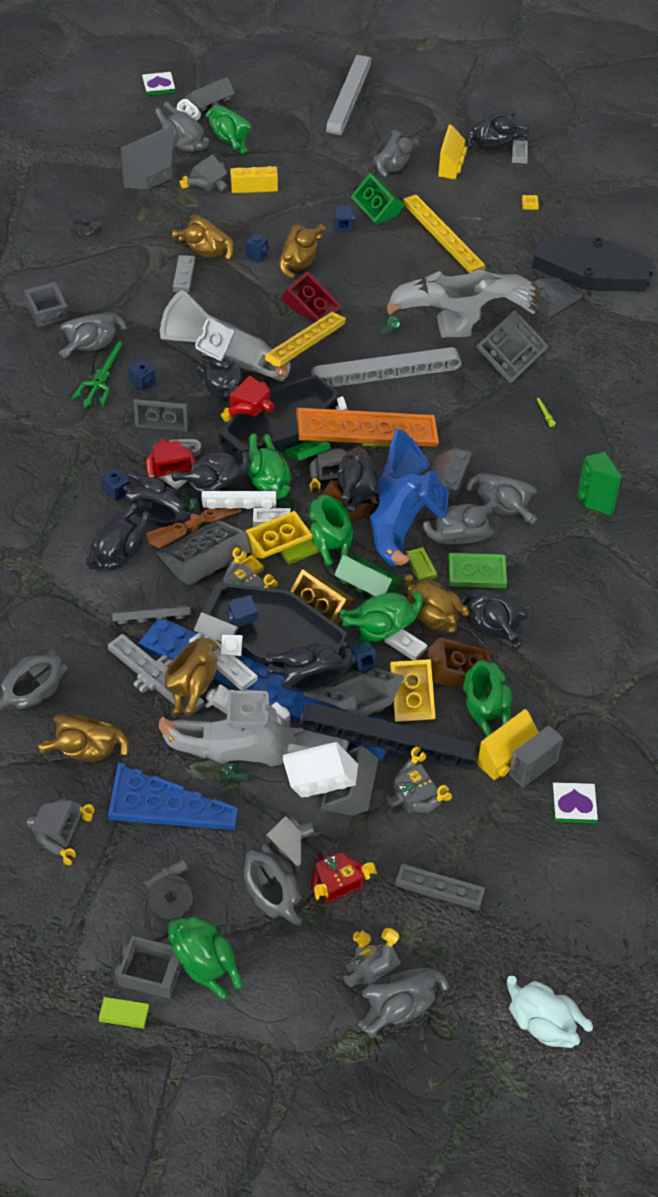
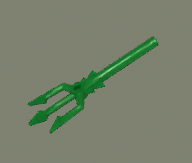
[70,341,123,409]

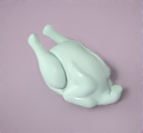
[507,976,593,1048]

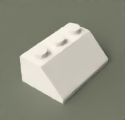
[283,742,358,798]

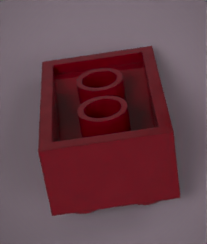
[281,271,342,323]

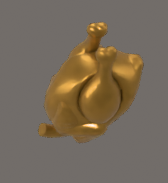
[171,215,234,260]
[278,223,326,279]
[405,575,469,634]
[164,638,219,716]
[38,714,129,762]

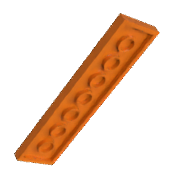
[296,408,439,447]

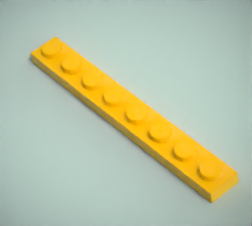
[403,195,485,273]
[265,312,346,367]

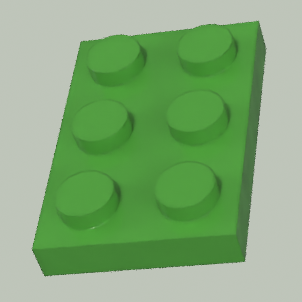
[449,553,507,588]

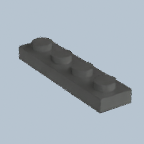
[112,605,191,624]
[395,864,485,910]

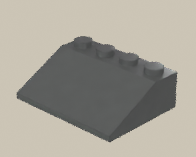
[156,520,252,585]

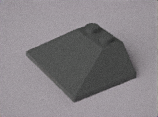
[121,125,176,190]
[476,310,549,384]
[304,668,403,717]

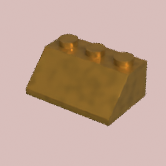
[290,569,356,625]

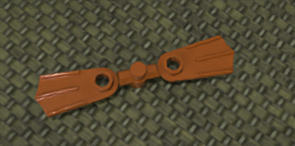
[146,508,241,548]

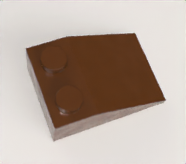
[323,481,380,522]
[427,637,491,686]

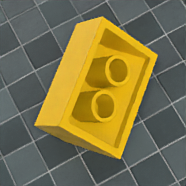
[438,125,467,179]
[230,166,278,193]
[245,511,313,558]
[478,709,539,781]

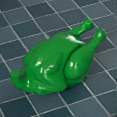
[205,105,252,155]
[246,433,291,499]
[309,494,353,567]
[339,591,423,642]
[463,659,513,738]
[168,917,243,1000]

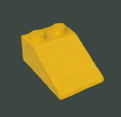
[390,659,435,722]

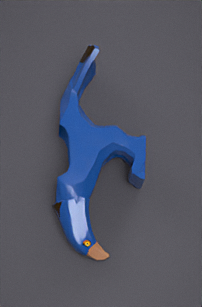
[370,429,449,567]

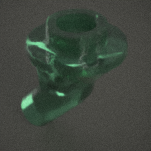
[380,316,402,335]
[276,496,294,512]
[184,498,200,512]
[218,762,248,782]

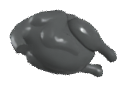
[155,102,209,152]
[372,129,419,177]
[59,312,127,359]
[466,473,538,525]
[423,498,498,544]
[0,651,68,711]
[244,844,302,925]
[358,967,449,1038]

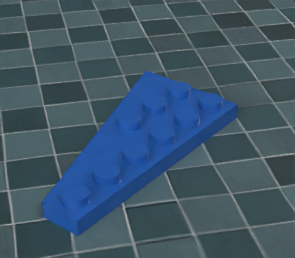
[108,762,238,830]

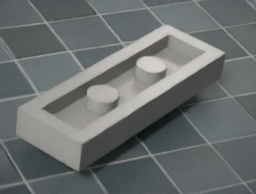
[173,255,195,293]

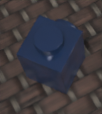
[334,206,354,231]
[246,233,269,262]
[128,359,156,390]
[102,468,130,501]
[226,595,258,627]
[349,641,378,672]

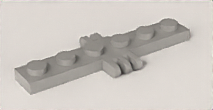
[108,634,204,717]

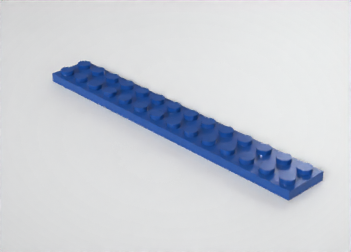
[139,619,389,762]

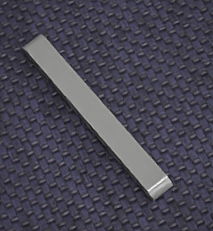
[326,55,371,136]
[311,347,462,387]

